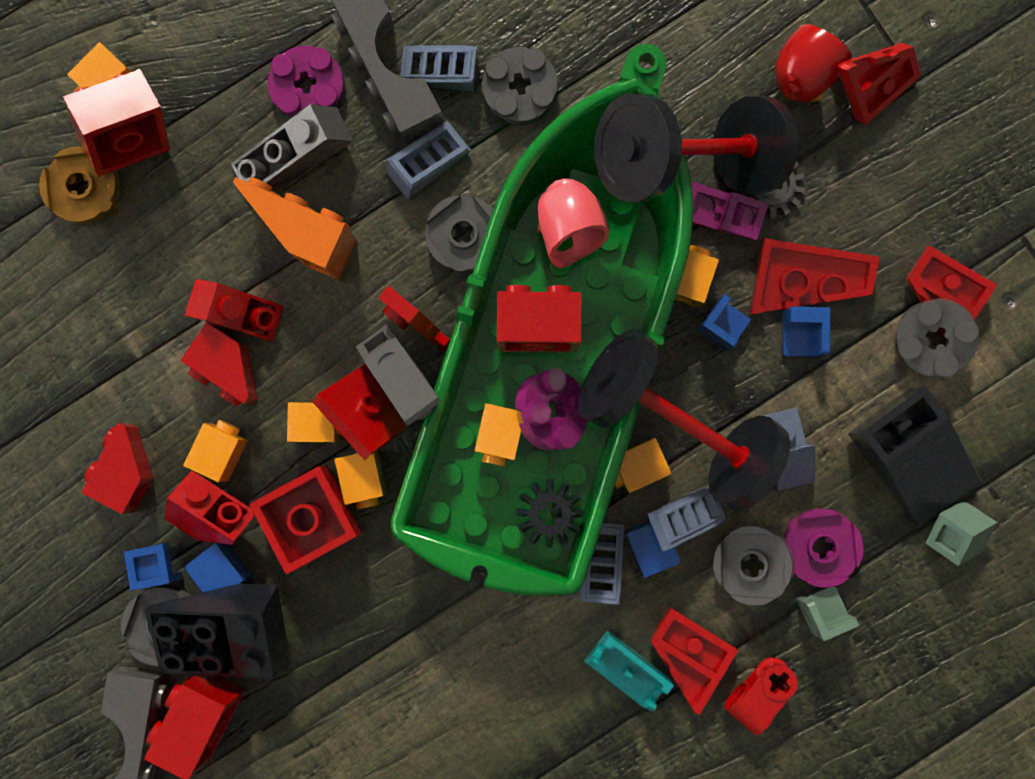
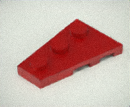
[749,238,880,314]

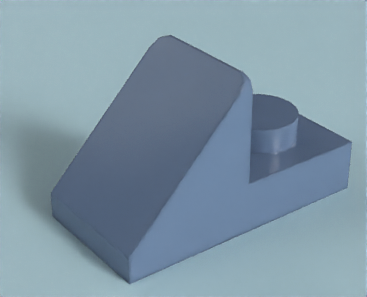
[763,407,815,491]

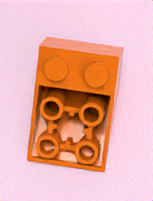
[233,177,357,281]

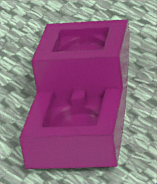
[691,182,769,241]

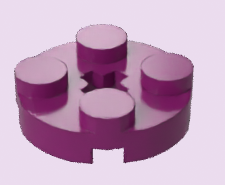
[268,46,345,118]
[515,368,587,451]
[783,508,864,587]

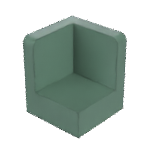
[926,501,998,566]
[796,586,859,641]

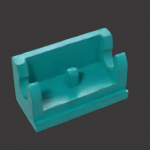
[584,630,674,711]

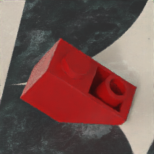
[184,279,283,342]
[180,322,258,407]
[81,423,154,514]
[164,470,255,545]

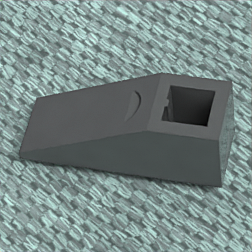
[230,104,353,186]
[356,324,441,426]

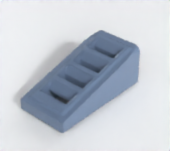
[400,45,478,92]
[386,121,470,199]
[648,486,726,551]
[579,522,625,605]

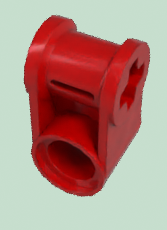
[724,657,798,736]

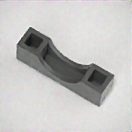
[331,0,444,143]
[100,666,169,779]

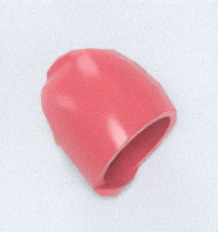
[537,178,609,269]

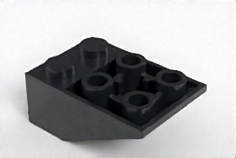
[848,386,981,527]
[145,584,288,679]

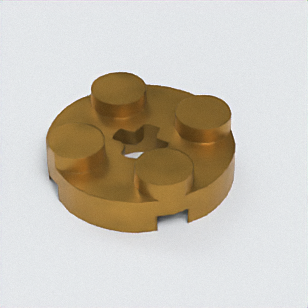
[39,146,121,225]

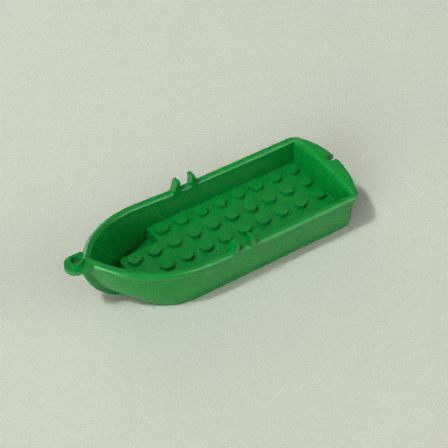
[391,44,693,596]

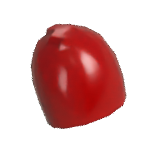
[775,24,852,103]

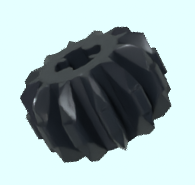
[515,479,584,548]

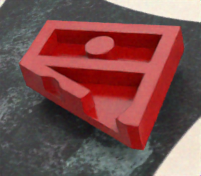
[837,43,921,125]
[905,246,997,343]
[378,285,450,354]
[650,606,739,715]

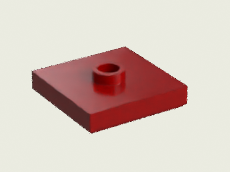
[312,364,415,461]

